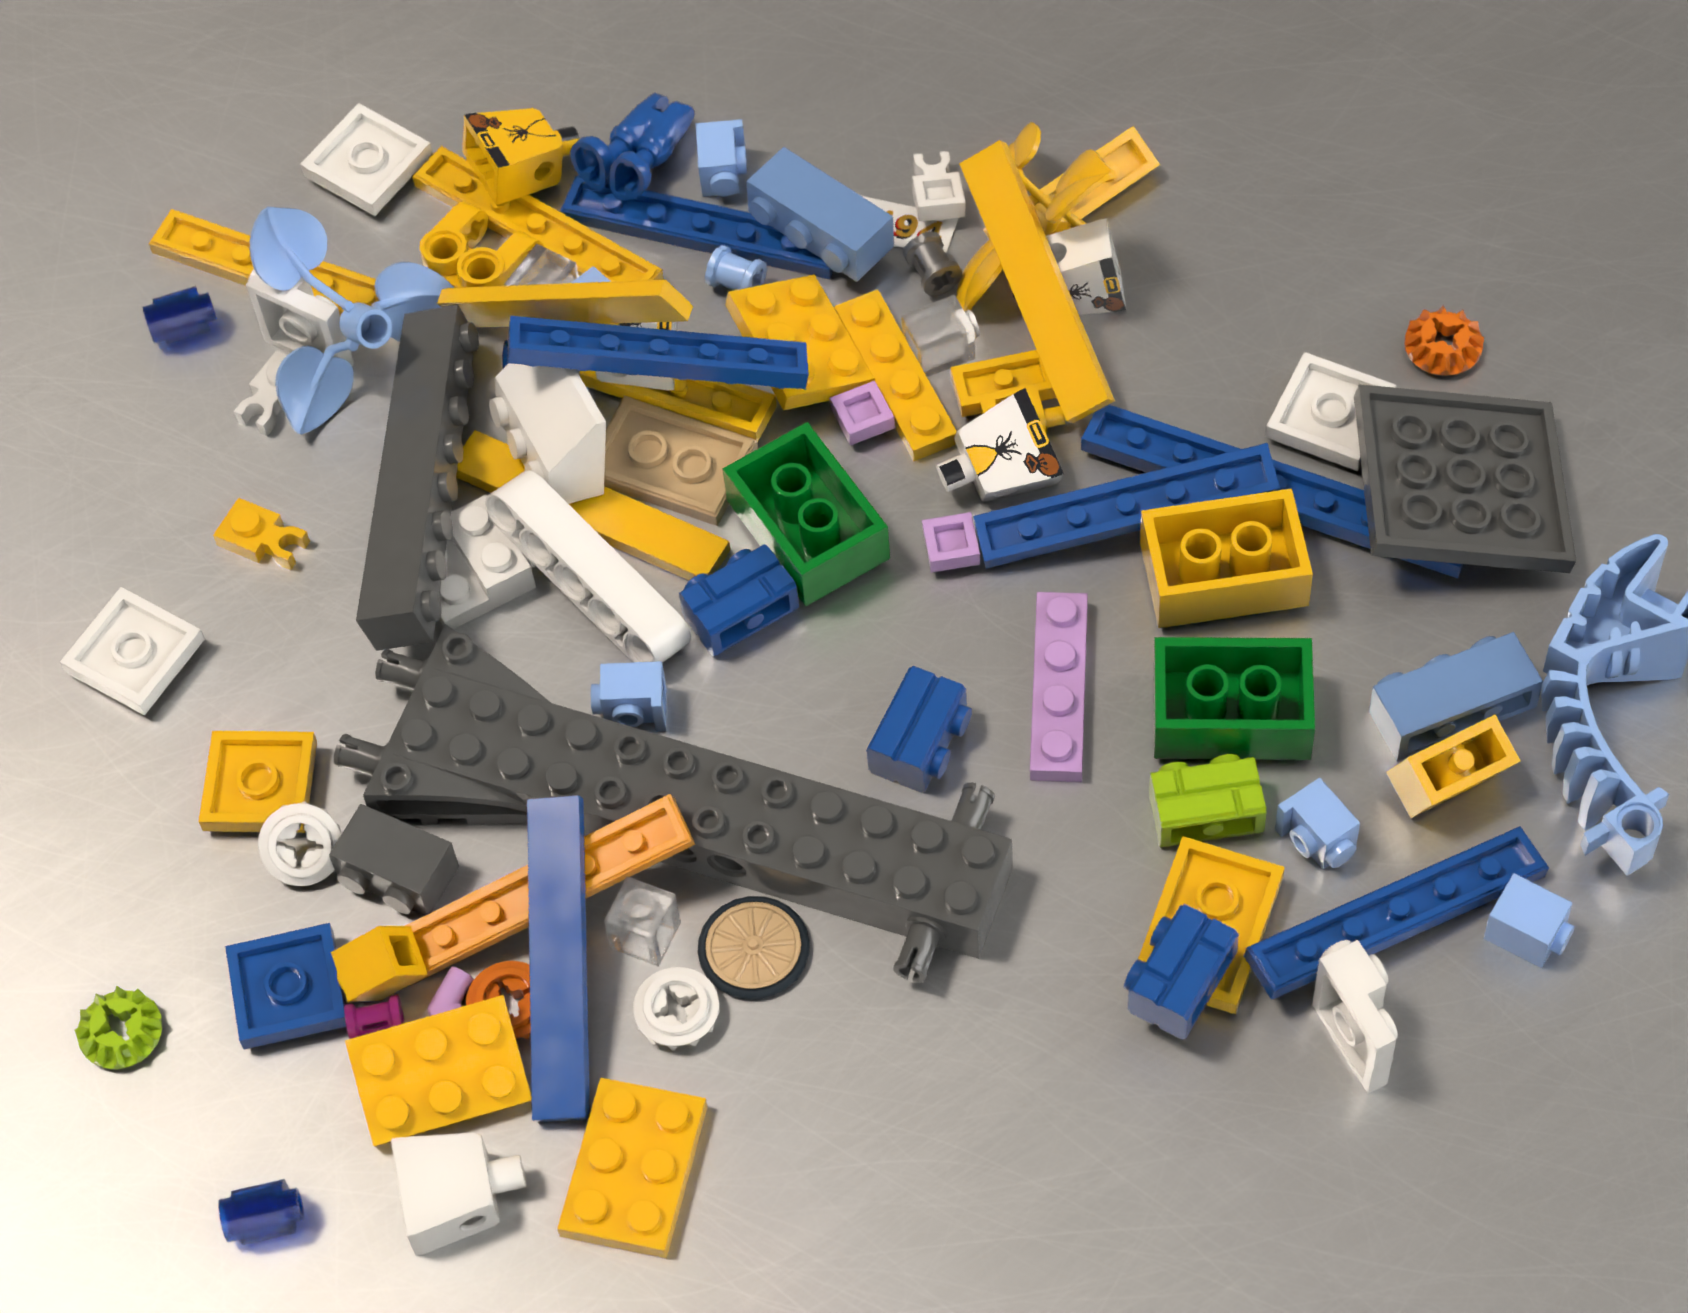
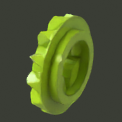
[74,986,162,1069]

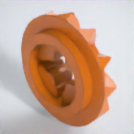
[1404,305,1484,376]
[466,961,531,1040]

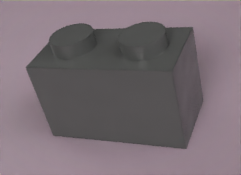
[329,804,459,916]

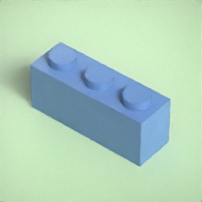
[746,147,894,282]
[1369,632,1543,761]

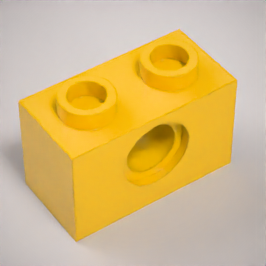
[1386,715,1520,818]

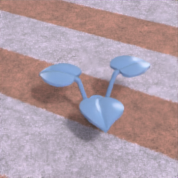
[250,206,454,434]

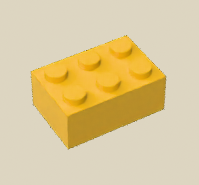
[1140,489,1313,628]

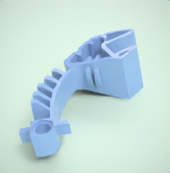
[1541,534,1688,876]

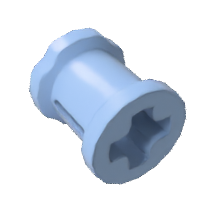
[705,245,767,290]

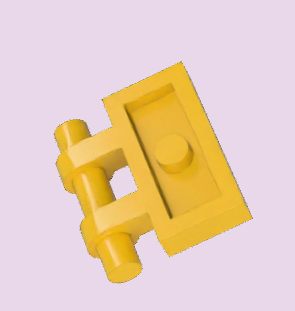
[950,349,1065,433]

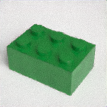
[722,422,890,607]
[1153,637,1315,760]

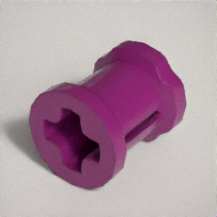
[344,994,405,1039]

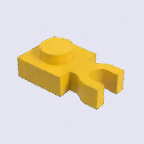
[213,497,310,570]

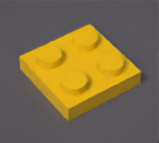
[198,731,317,833]

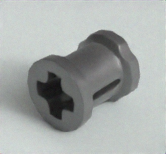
[903,231,962,296]

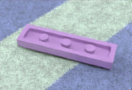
[1030,592,1088,782]

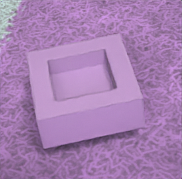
[830,381,895,446]
[922,512,980,573]

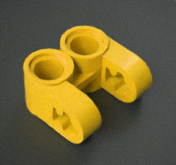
[419,201,544,288]

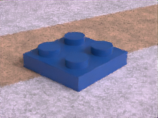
[225,923,346,1050]

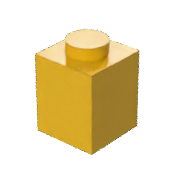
[331,926,428,1002]

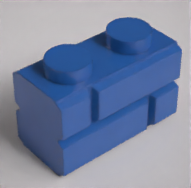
[679,544,799,657]
[866,666,972,793]
[1124,904,1239,1040]

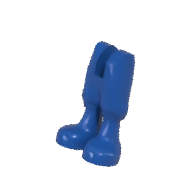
[570,92,695,201]

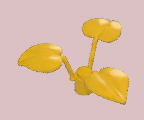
[956,122,1116,322]

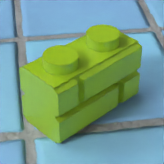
[1149,754,1267,848]

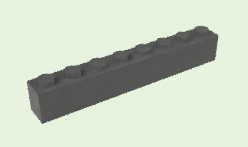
[356,304,479,651]

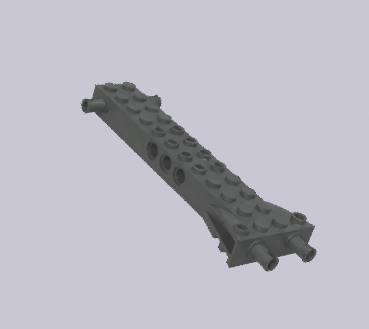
[333,624,1013,982]

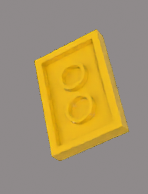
[725,274,874,411]
[1138,836,1285,1014]
[345,995,532,1147]
[557,1077,708,1259]

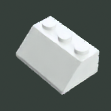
[489,363,606,504]

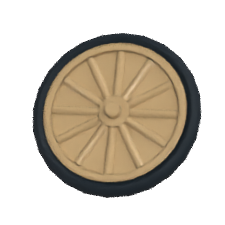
[697,896,810,999]

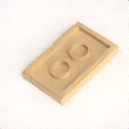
[604,396,758,526]

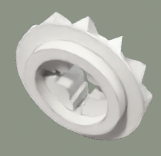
[258,802,341,886]
[633,967,720,1051]

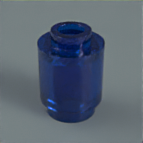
[142,286,217,345]
[218,1179,304,1245]

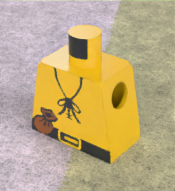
[462,108,580,205]

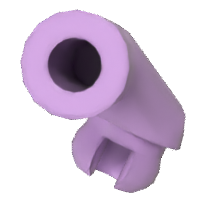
[428,967,474,1016]

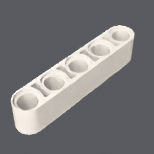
[485,470,691,663]

